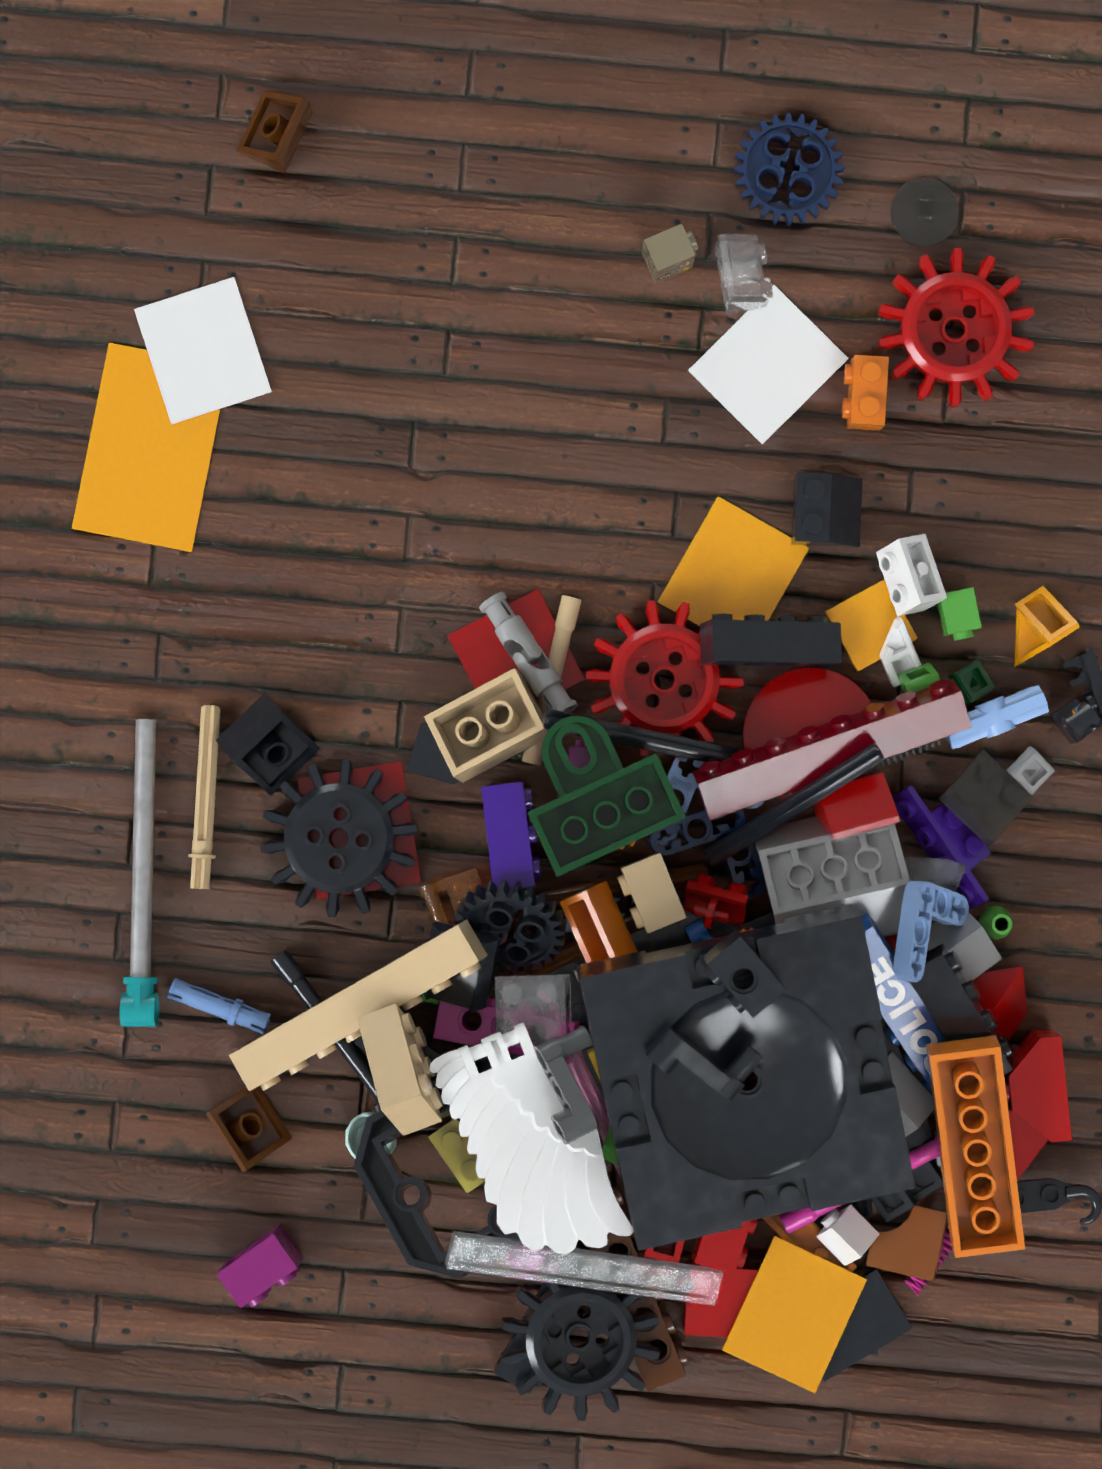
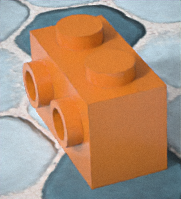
[842,355,889,431]

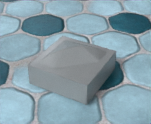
[1006,746,1055,795]

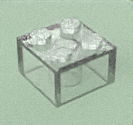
[495,974,572,1047]

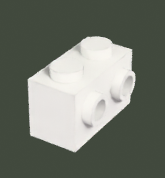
[876,534,947,616]

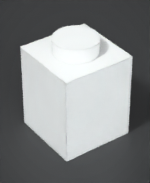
[816,1205,880,1266]

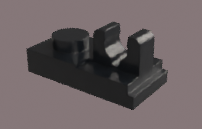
[1061,648,1102,718]

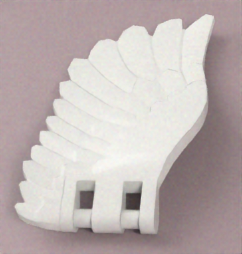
[429,1022,633,1255]

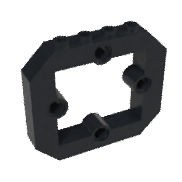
[354,1052,522,1279]

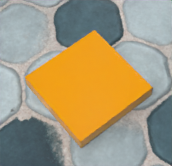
[824,579,918,672]

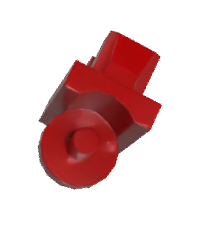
[683,874,748,929]

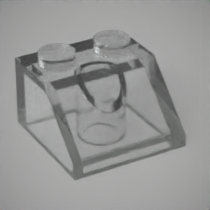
[715,234,773,315]

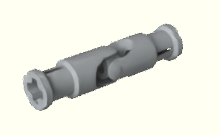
[479,592,578,713]

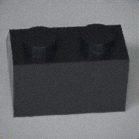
[791,472,863,548]
[216,693,320,796]

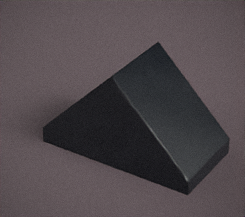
[406,721,460,785]

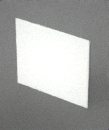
[134,277,272,425]
[688,285,849,445]

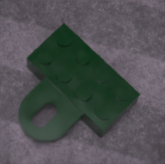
[528,716,686,877]

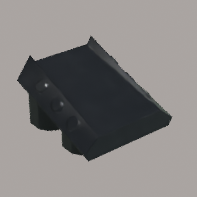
[423,921,498,1013]

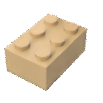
[424,668,548,783]
[357,1003,443,1136]

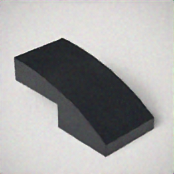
[871,1160,944,1223]

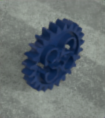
[733,113,845,226]

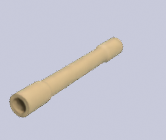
[522,595,582,766]

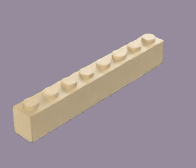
[229,919,488,1091]

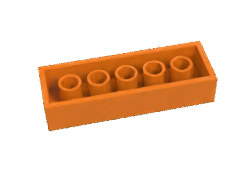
[926,1035,1025,1258]

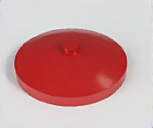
[742,668,872,799]

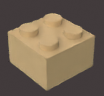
[617,852,687,934]

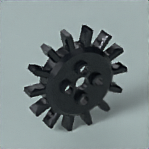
[260,759,419,918]
[500,1256,660,1421]

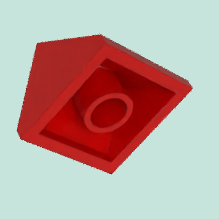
[814,772,900,840]

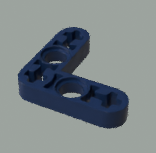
[647,809,765,899]

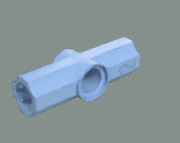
[946,685,1049,749]

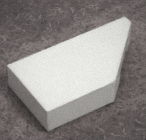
[879,616,921,688]

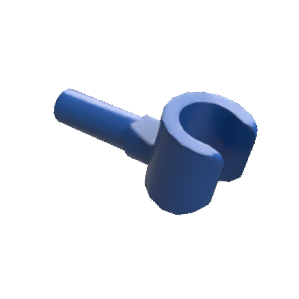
[684,919,713,943]

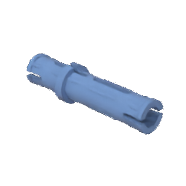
[167,978,272,1035]

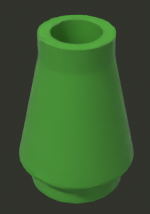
[979,906,1013,940]

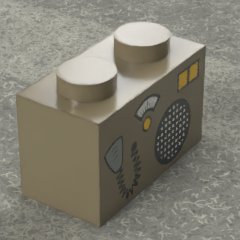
[642,224,698,284]

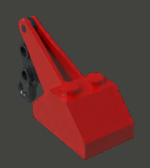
[1004,1028,1102,1225]

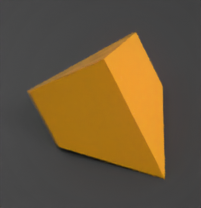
[1014,586,1080,667]

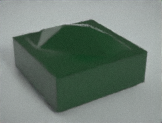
[948,659,996,705]

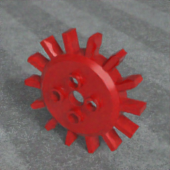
[877,248,1035,408]
[585,600,744,757]

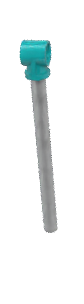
[120,719,159,1027]

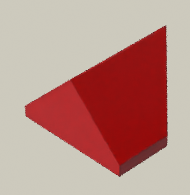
[973,966,1027,1040]

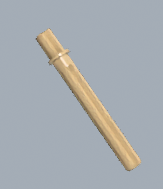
[188,705,220,889]

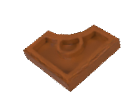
[866,1206,948,1282]

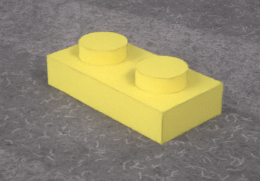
[428,1119,485,1193]

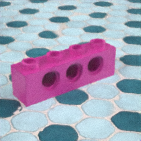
[433,998,580,1064]

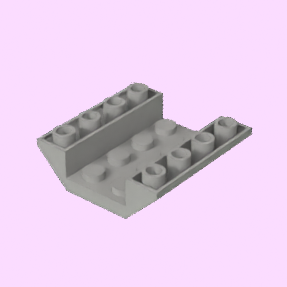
[754,816,910,937]

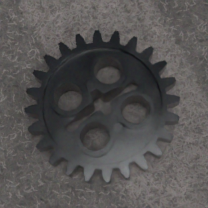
[454,880,567,974]

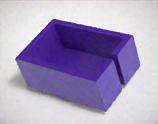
[481,782,541,887]

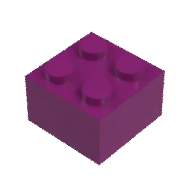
[216,1224,303,1308]

